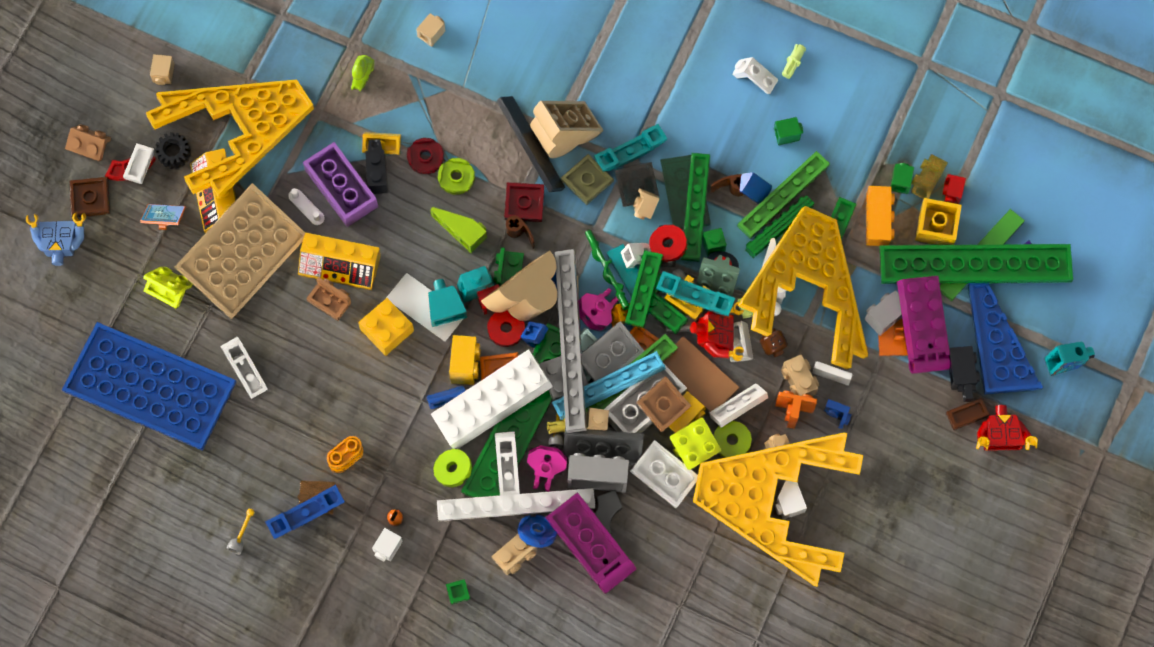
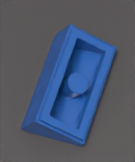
[740,172,772,204]
[427,386,466,409]

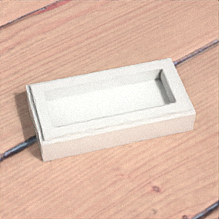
[123,144,155,184]
[812,361,853,386]

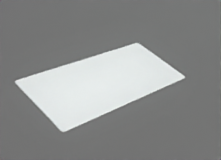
[386,273,463,341]

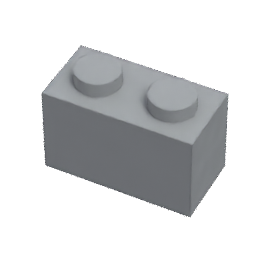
[864,290,902,336]

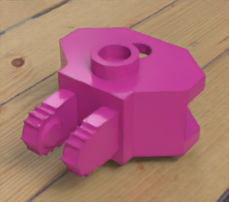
[578,288,619,331]
[527,445,567,492]

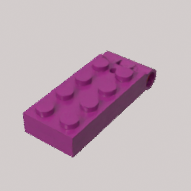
[897,276,951,374]
[545,492,637,594]

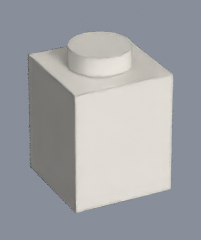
[372,528,403,562]

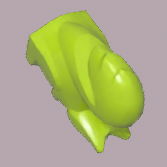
[351,55,375,92]

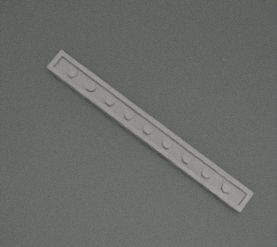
[555,249,587,433]

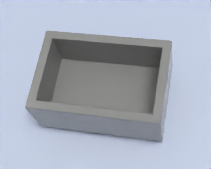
[568,453,629,493]

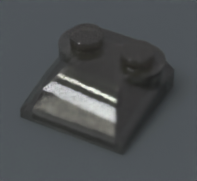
[614,162,659,207]

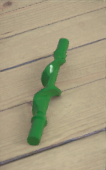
[585,230,629,310]

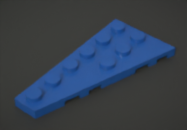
[968,283,1043,395]

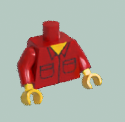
[690,302,744,361]
[976,405,1038,451]

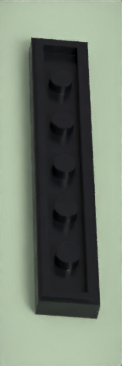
[497,96,565,193]

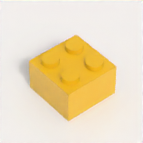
[915,198,962,245]
[358,298,414,356]
[449,335,481,385]

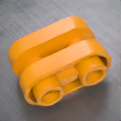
[327,436,364,473]

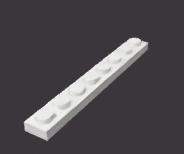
[437,488,595,521]

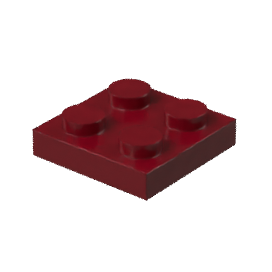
[504,182,544,222]

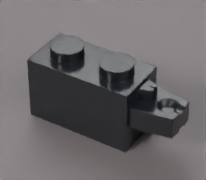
[365,139,388,194]
[948,346,980,402]

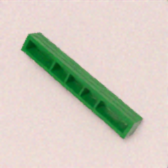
[745,195,814,259]

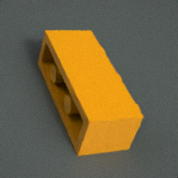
[866,186,895,246]

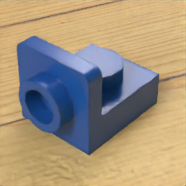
[520,321,549,347]
[824,399,852,429]

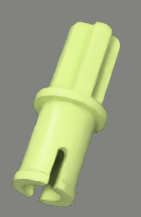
[782,44,806,79]

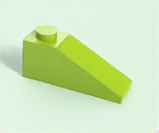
[430,207,487,253]

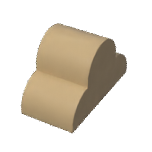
[530,101,604,159]
[481,250,557,321]

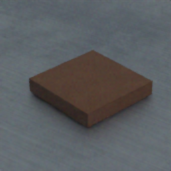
[69,177,110,217]

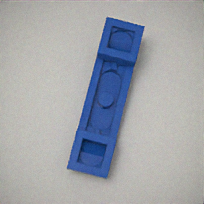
[266,485,345,539]

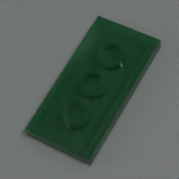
[660,155,711,230]

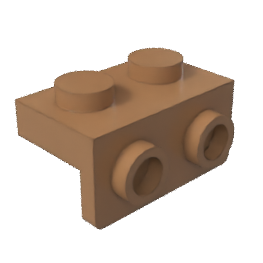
[65,124,111,161]
[306,277,351,321]

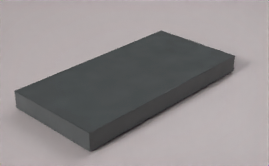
[563,427,644,465]

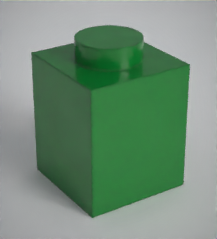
[774,117,803,145]
[890,163,914,194]
[702,228,727,257]

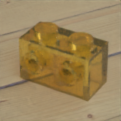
[911,154,948,199]

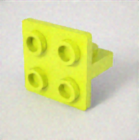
[143,266,193,308]
[670,418,721,470]

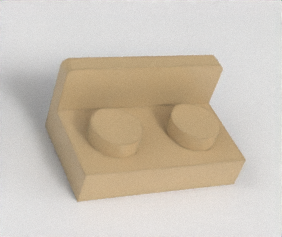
[492,534,537,575]

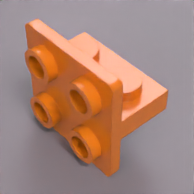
[775,391,817,429]

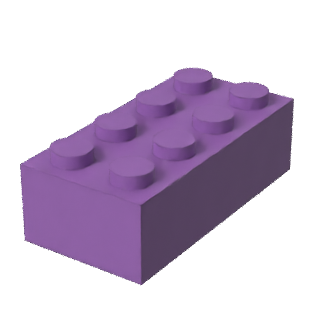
[303,142,378,227]

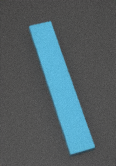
[552,351,666,420]

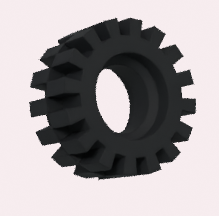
[155,132,191,169]

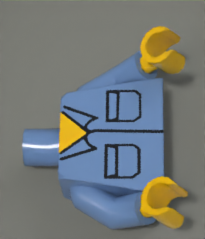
[26,212,86,266]

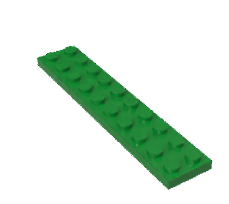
[879,244,1073,284]
[461,323,561,498]

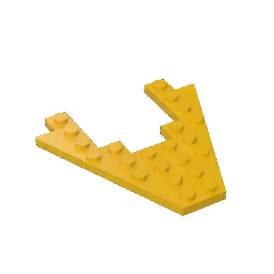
[146,79,314,199]
[738,206,868,370]
[693,433,864,587]

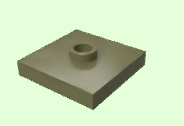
[561,154,614,205]

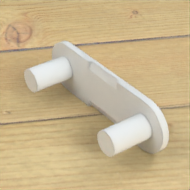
[289,188,325,225]

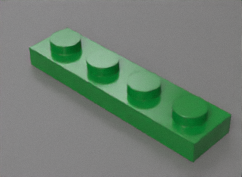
[625,250,664,328]

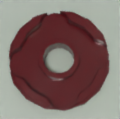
[407,138,444,174]

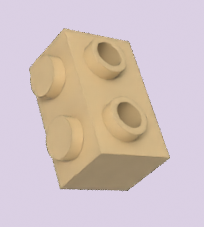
[781,354,819,396]

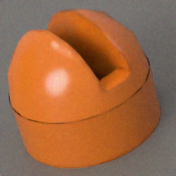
[387,509,403,526]

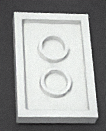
[630,440,698,508]

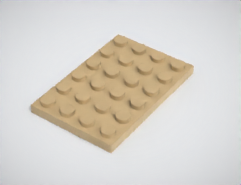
[175,183,305,319]

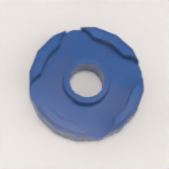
[518,515,557,548]

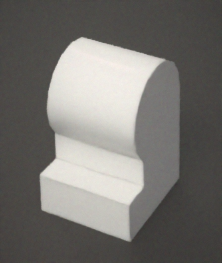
[621,243,651,268]

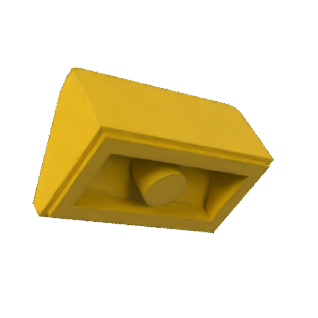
[362,132,401,155]

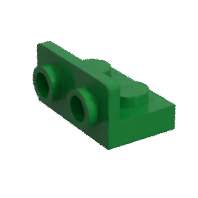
[493,247,524,287]

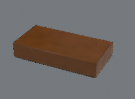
[946,398,990,430]

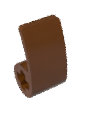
[710,174,744,197]
[506,216,535,249]

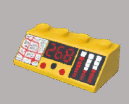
[190,148,236,233]
[298,232,381,290]

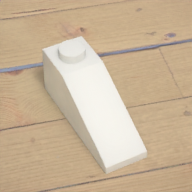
[220,337,268,399]
[495,432,520,495]

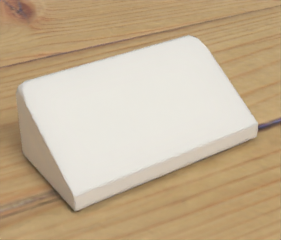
[730,321,753,362]

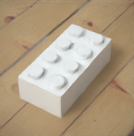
[603,363,687,434]

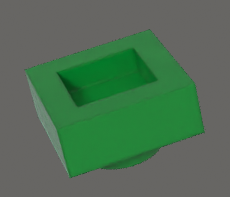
[446,579,470,605]

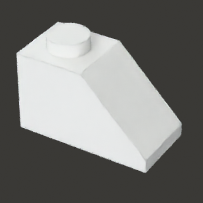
[775,480,807,520]

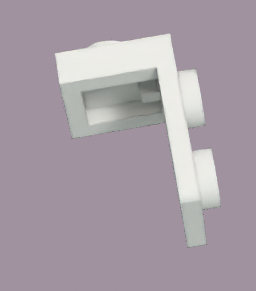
[732,57,778,94]

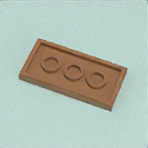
[663,336,740,412]

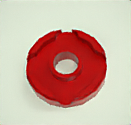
[649,225,687,262]
[487,310,525,347]

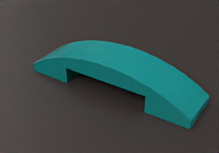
[594,124,668,172]
[656,271,735,316]

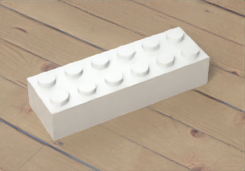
[431,350,553,449]

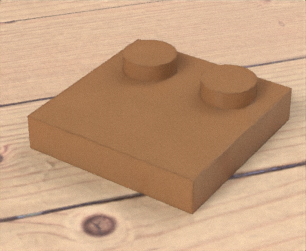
[636,377,691,432]

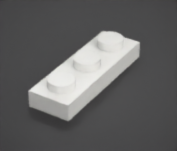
[709,383,768,428]

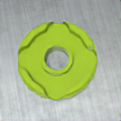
[438,158,475,195]
[714,421,752,458]
[433,449,472,488]

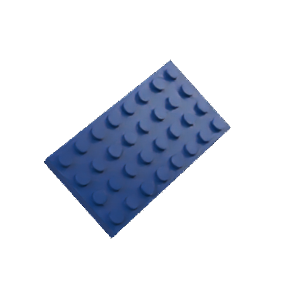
[62,322,236,451]

